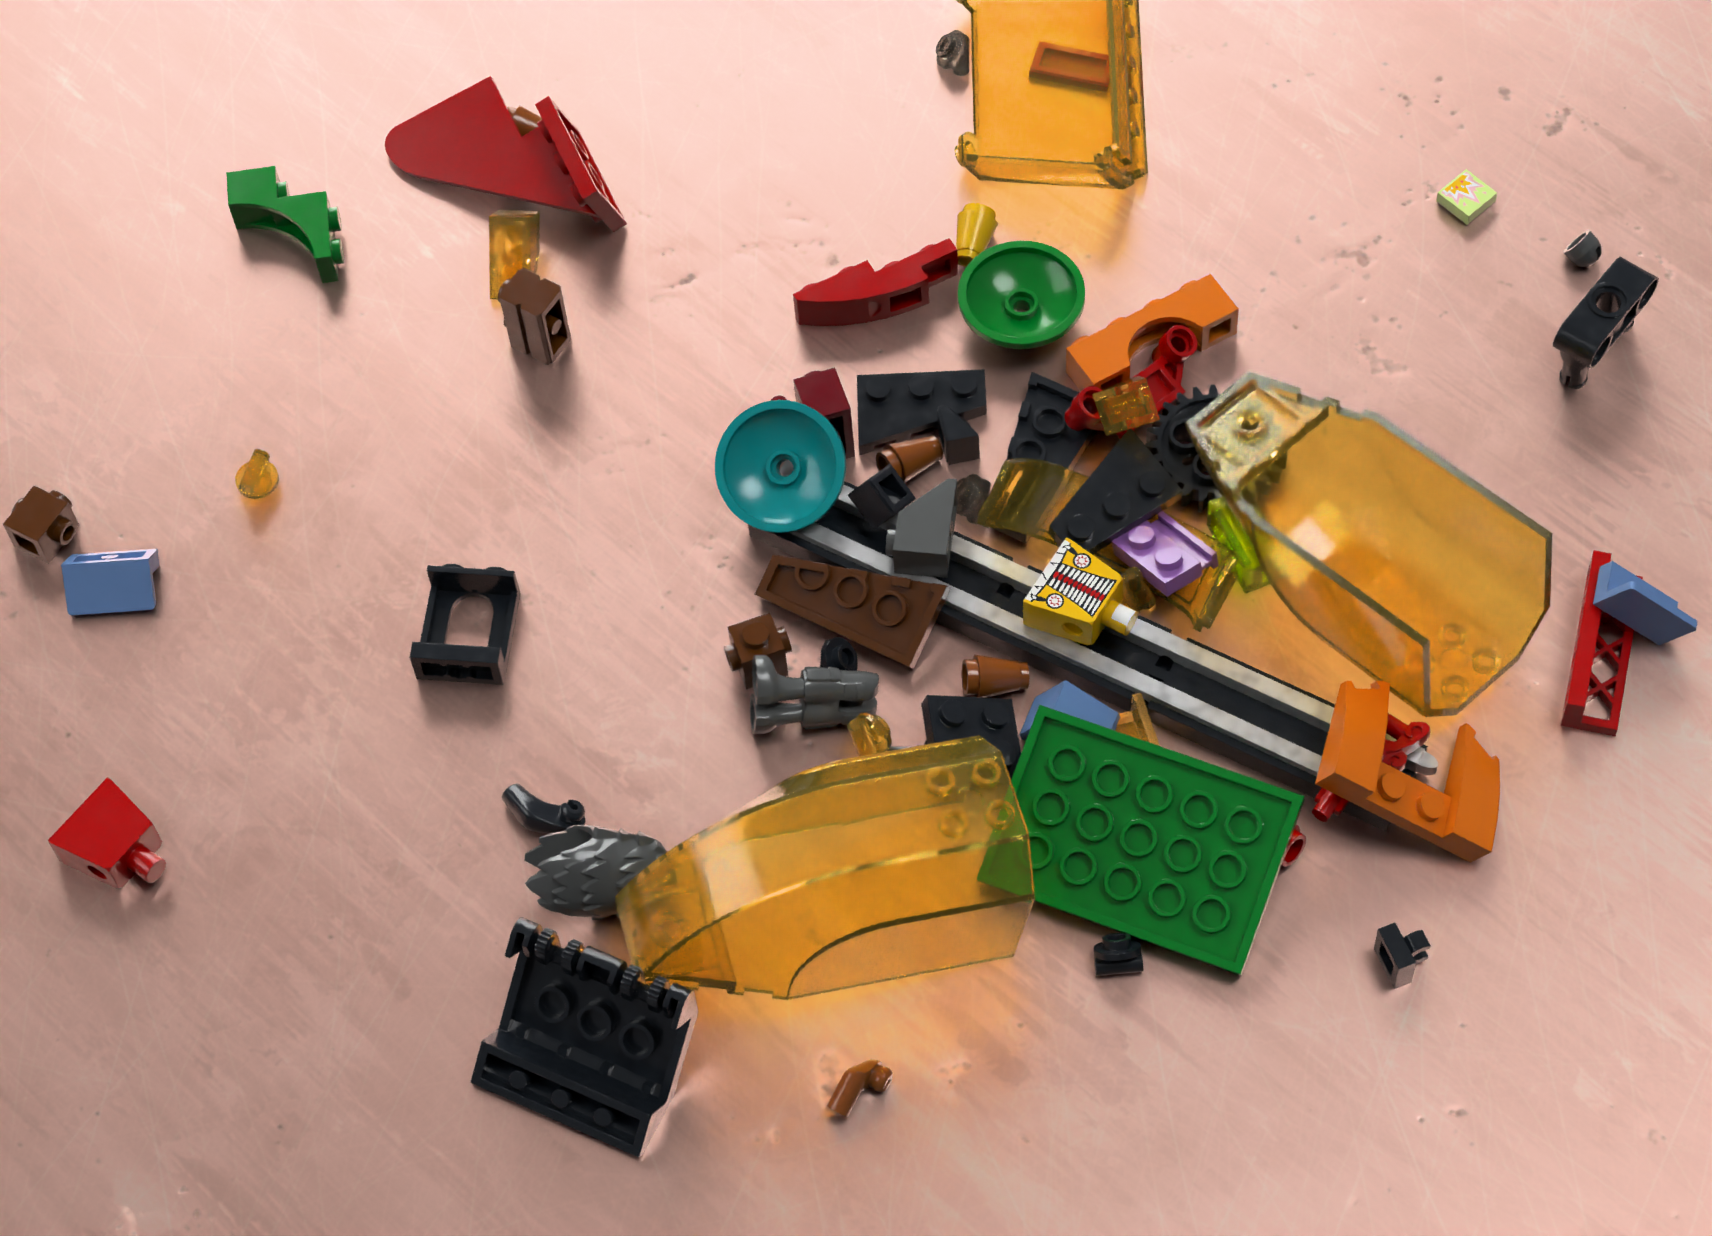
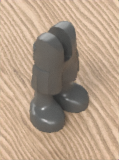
[750,655,879,734]

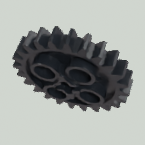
[1145,384,1287,514]

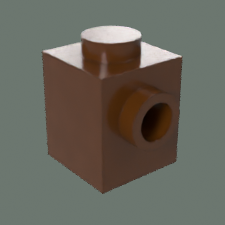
[3,486,79,564]
[724,613,792,690]

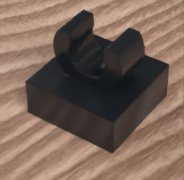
[1374,923,1431,989]

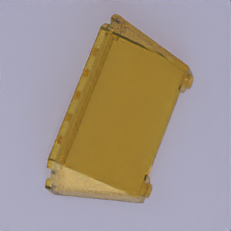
[954,0,1148,189]

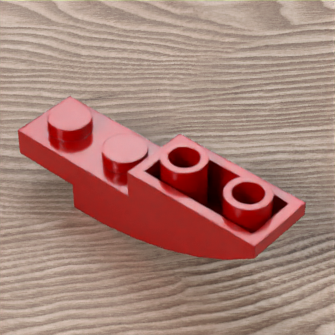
[793,238,958,326]

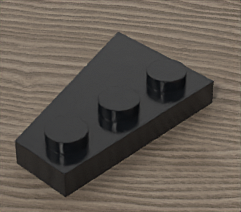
[857,369,987,456]
[1049,427,1183,555]

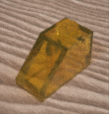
[489,210,540,299]

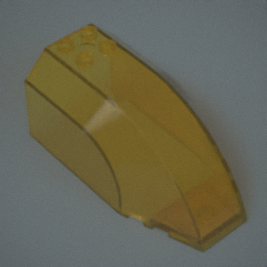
[1186,371,1553,717]
[615,735,1035,1000]

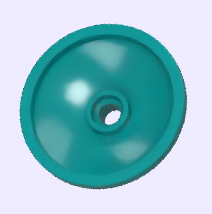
[715,400,846,533]

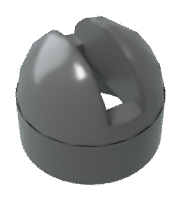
[1563,230,1602,267]

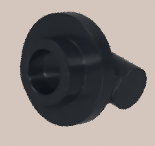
[819,637,858,671]
[1094,933,1143,976]

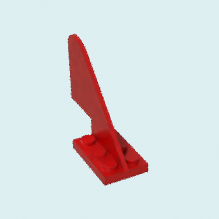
[384,76,627,232]

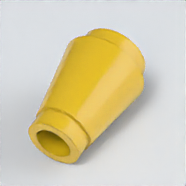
[956,203,998,267]

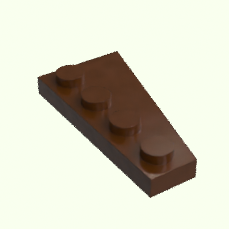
[754,554,951,669]

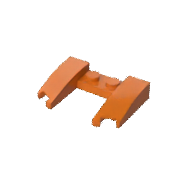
[1315,681,1500,863]

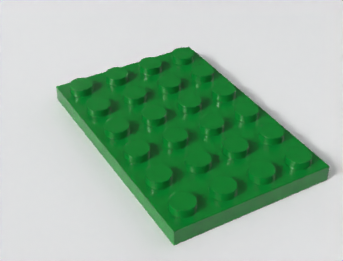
[975,705,1305,976]

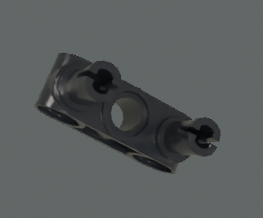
[1553,257,1659,389]

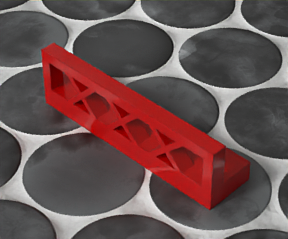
[1560,550,1643,736]

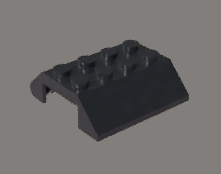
[470,917,699,1157]

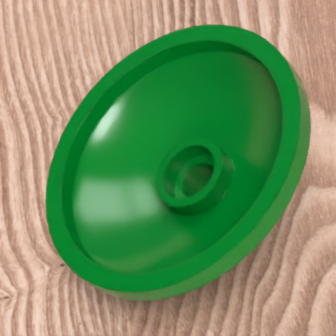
[958,240,1085,349]

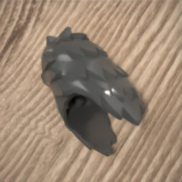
[525,825,679,920]

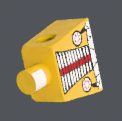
[1023,538,1138,645]

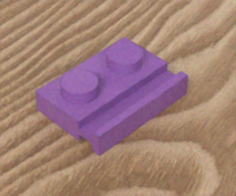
[1112,511,1219,597]

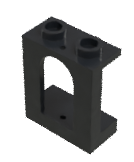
[409,564,521,685]

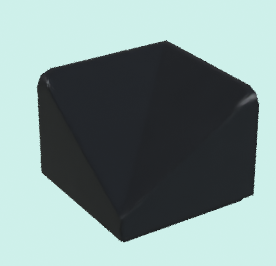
[937,405,980,465]
[848,464,916,529]

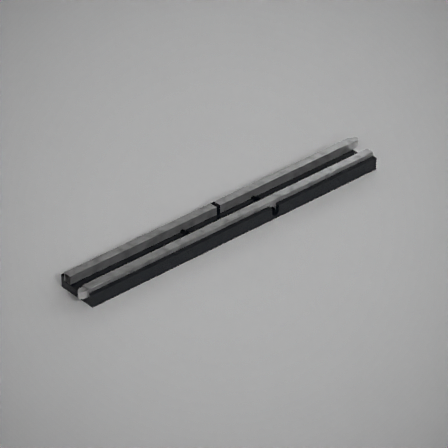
[748,460,1438,831]

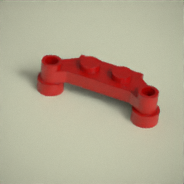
[1064,325,1197,439]

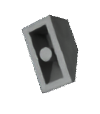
[886,479,958,578]

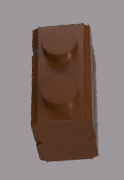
[498,268,571,365]

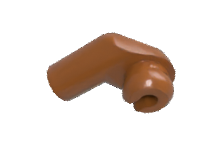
[827,1059,893,1118]

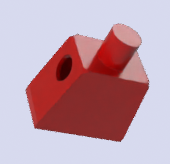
[48,777,166,889]

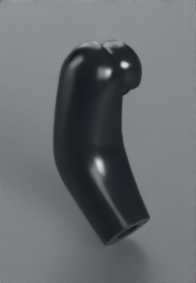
[502,784,586,834]

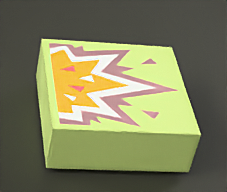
[1436,169,1497,225]

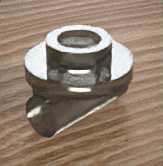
[935,30,970,76]
[957,474,991,524]

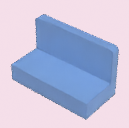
[61,549,159,615]
[1593,561,1698,645]

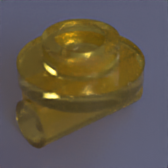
[235,449,279,499]
[1121,567,1156,614]
[847,713,892,765]

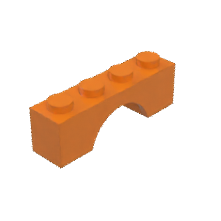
[1066,274,1239,395]

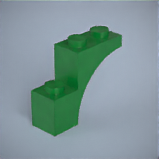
[226,166,344,283]

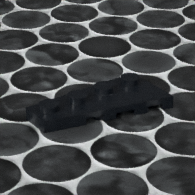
[987,372,1098,543]

